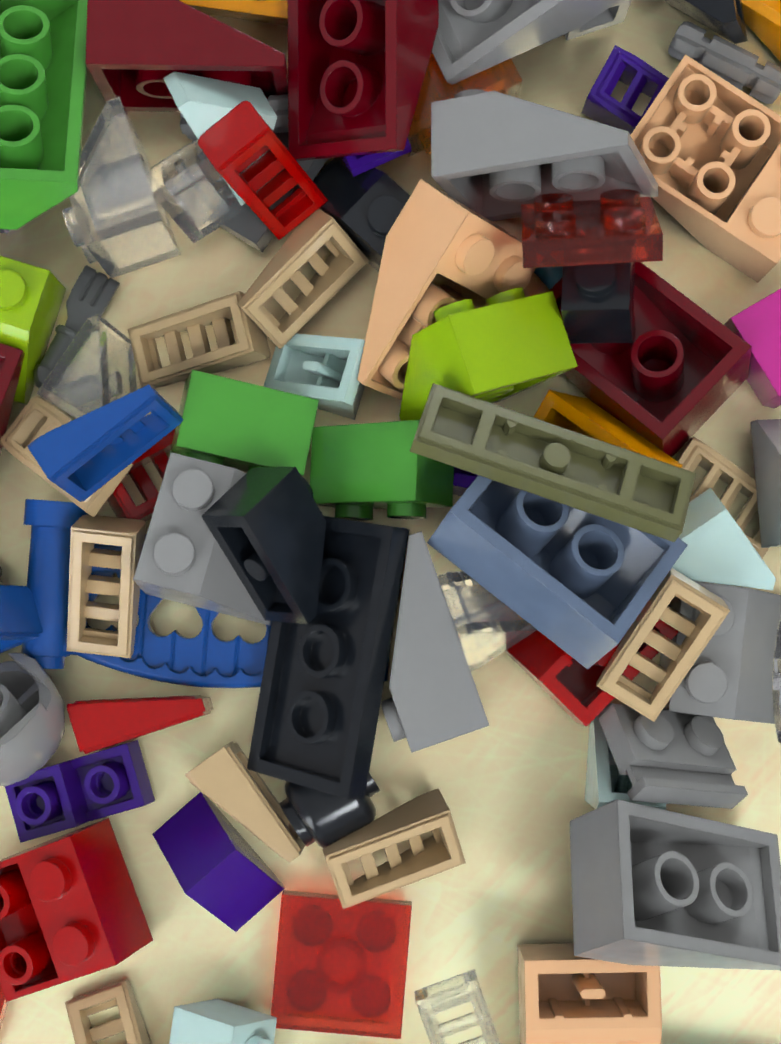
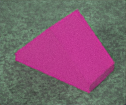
[724,289,781,409]

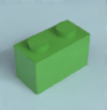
[170,370,319,476]
[310,420,454,521]

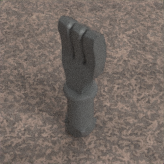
[33,265,120,391]

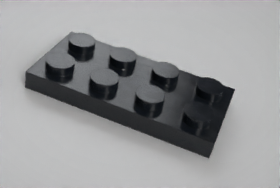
[247,516,409,800]

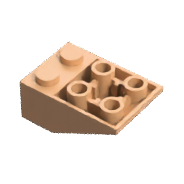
[630,54,781,282]
[357,179,544,400]
[517,943,662,1044]

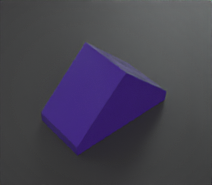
[152,792,285,932]

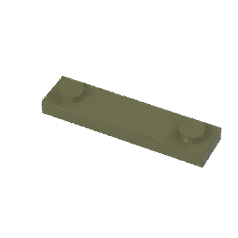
[410,383,696,542]

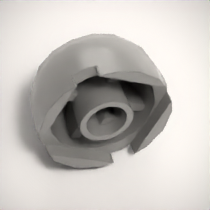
[0,653,65,786]

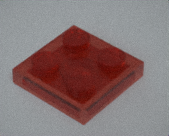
[521,189,663,268]
[271,890,412,1039]

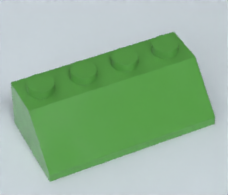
[0,0,88,230]

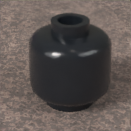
[279,773,381,848]

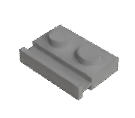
[599,704,748,809]

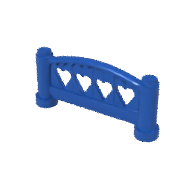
[21,499,407,688]

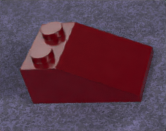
[86,0,288,112]
[287,0,439,161]
[548,258,752,457]

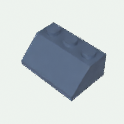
[427,475,688,669]

